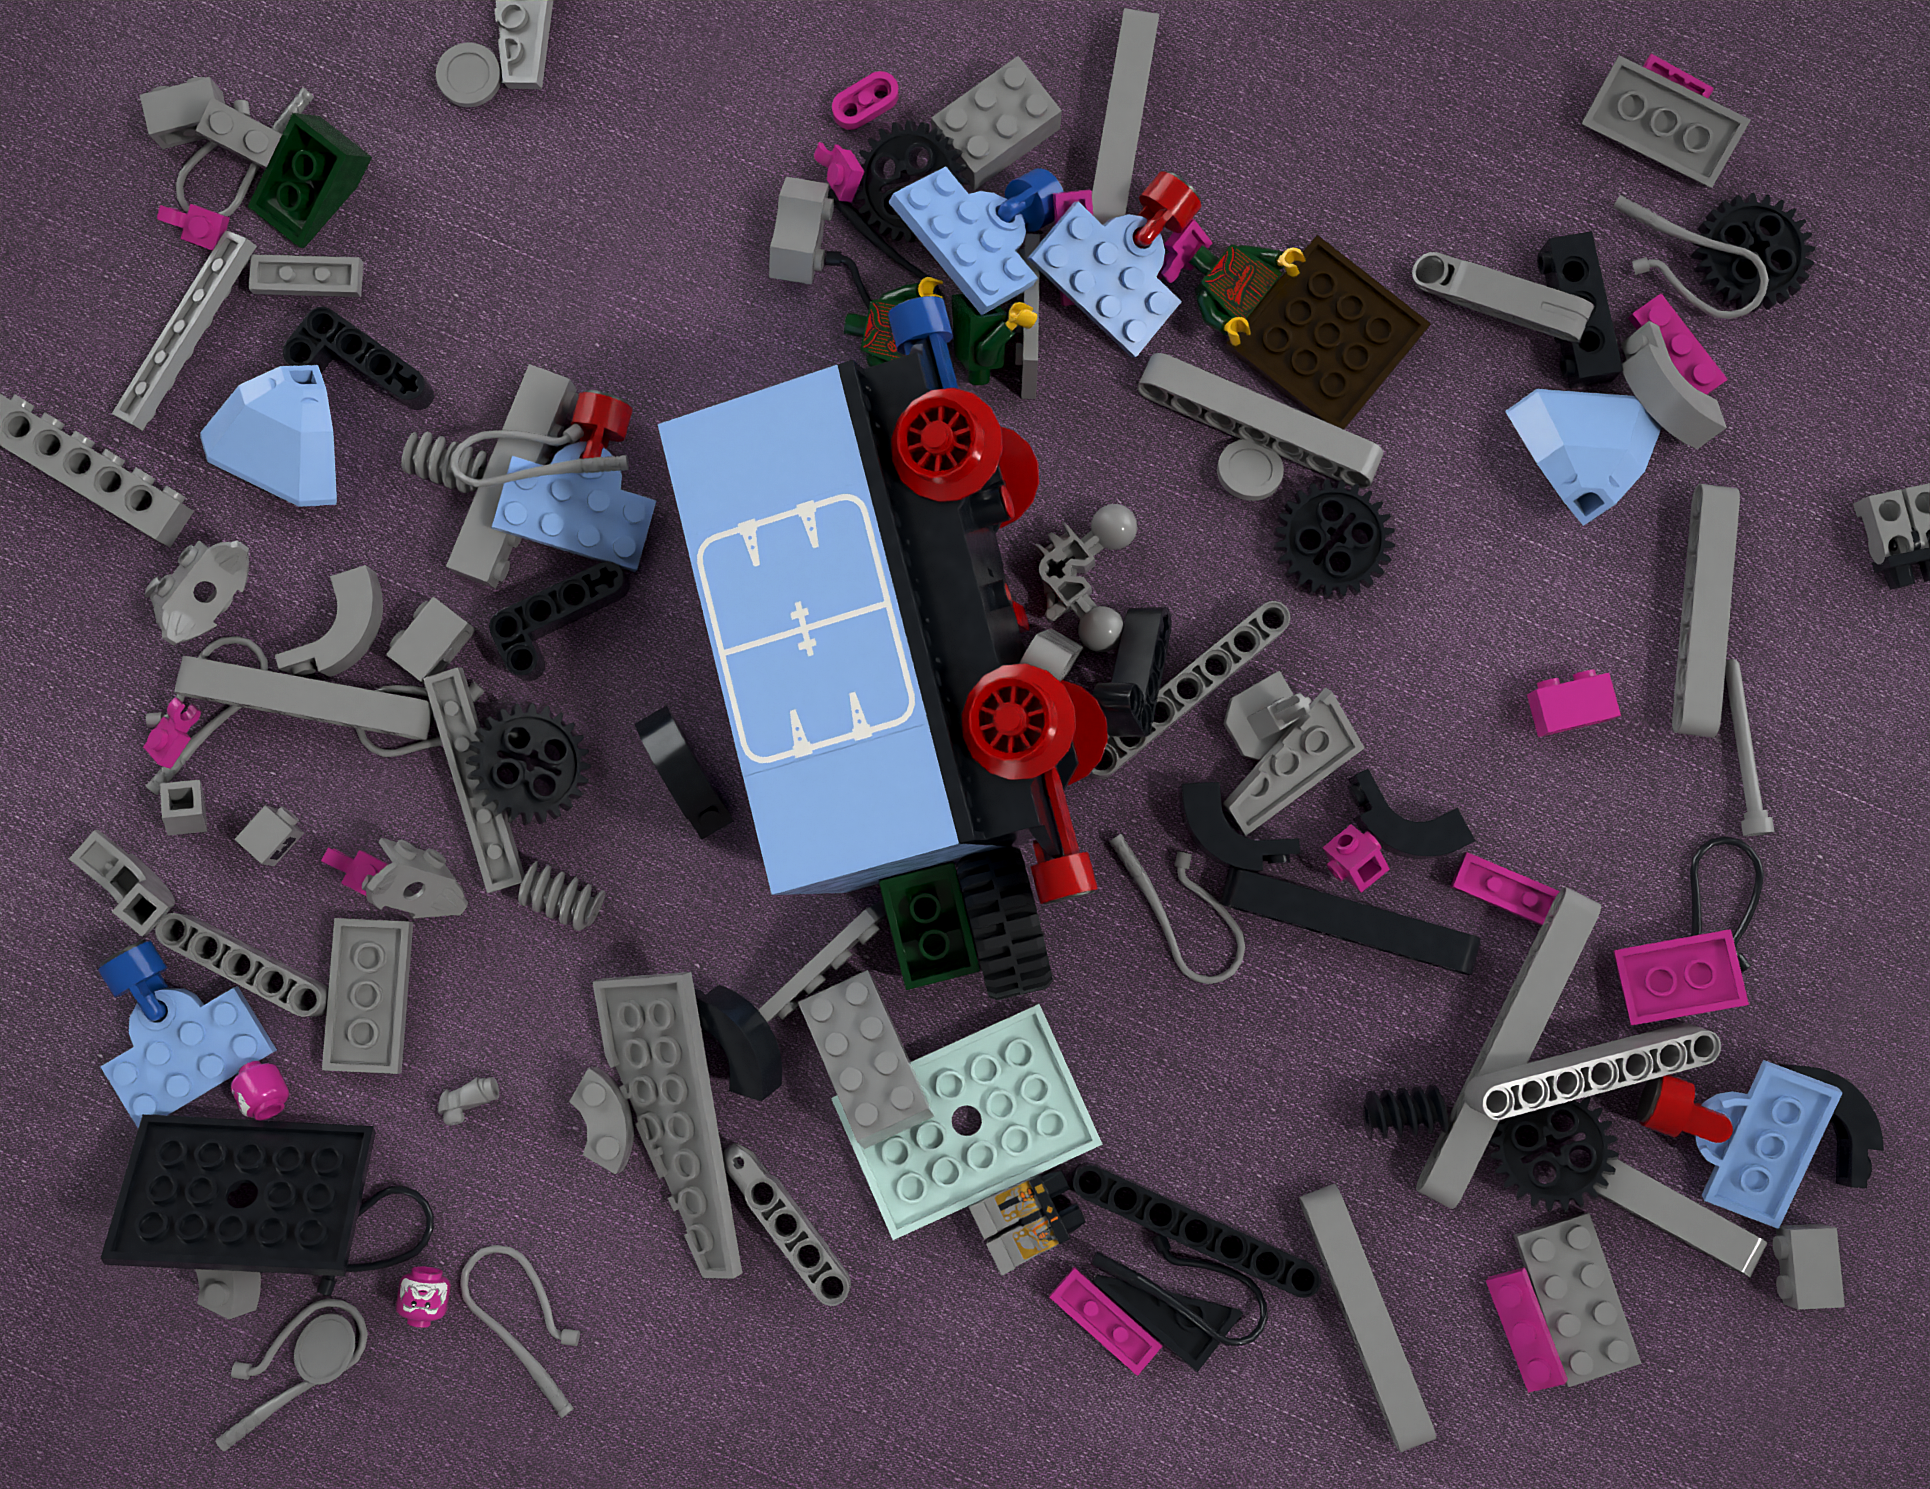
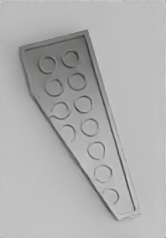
[592,972,742,1279]

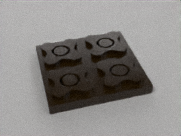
[1225,235,1431,430]

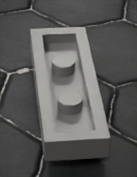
[249,254,364,297]

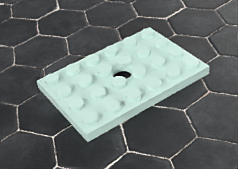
[831,1004,1103,1240]

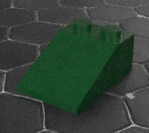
[248,113,372,248]
[879,861,980,990]

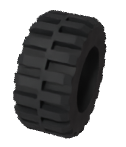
[956,846,1053,1001]

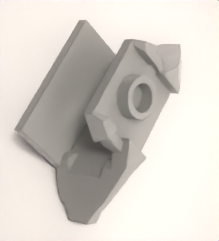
[153,540,249,646]
[362,838,468,919]

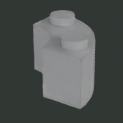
[769,177,834,285]
[569,1067,634,1174]
[194,1269,261,1319]

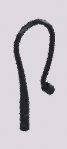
[826,188,941,310]
[1690,836,1764,973]
[260,1186,434,1296]
[1090,1235,1268,1346]

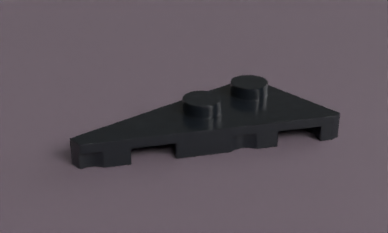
[1091,1274,1243,1372]

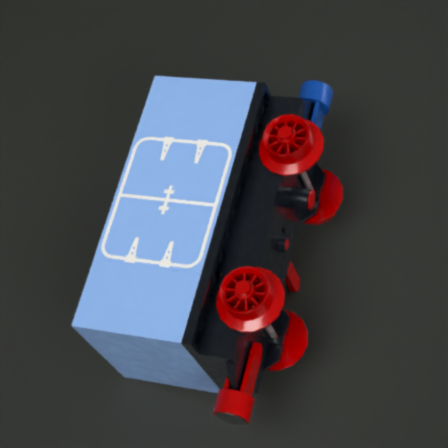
[658,296,1108,905]

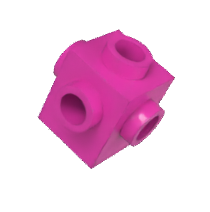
[1322,824,1390,893]

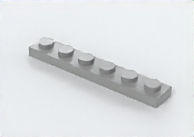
[112,230,257,431]
[423,667,525,893]

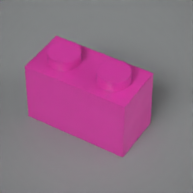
[1527,669,1621,737]

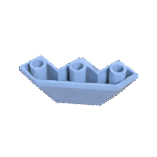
[200,365,337,507]
[1506,389,1662,526]

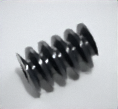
[1363,1085,1448,1140]

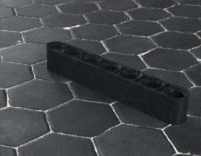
[1219,867,1481,976]
[1071,1162,1321,1298]

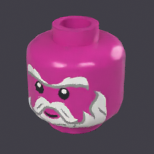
[231,1061,289,1121]
[396,1266,451,1328]

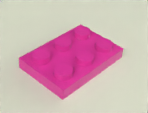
[1613,929,1749,1026]

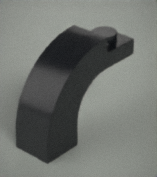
[634,705,734,840]
[1348,768,1476,859]
[1178,782,1300,873]
[694,985,782,1102]
[1779,1064,1884,1189]

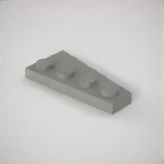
[494,0,553,89]
[1015,234,1040,399]
[1223,687,1364,836]
[758,901,887,1022]

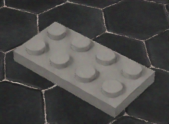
[1581,55,1751,188]
[322,918,413,1074]
[1513,1212,1642,1387]

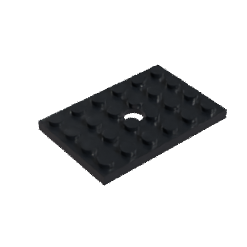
[100,1114,376,1276]

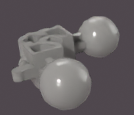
[1034,504,1138,653]

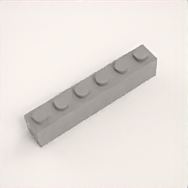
[446,364,578,589]

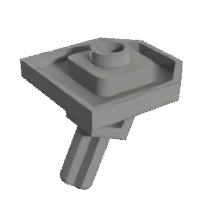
[1223,670,1311,761]

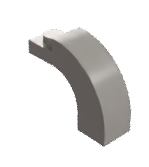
[1621,321,1727,449]
[275,565,383,677]
[69,830,175,937]

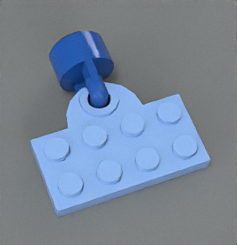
[889,167,1064,315]
[98,939,277,1128]

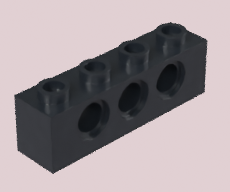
[1537,231,1623,389]

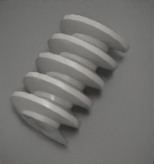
[401,431,487,493]
[518,861,606,931]

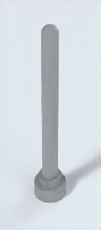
[1725,659,1775,837]

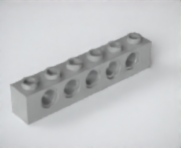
[0,394,194,548]

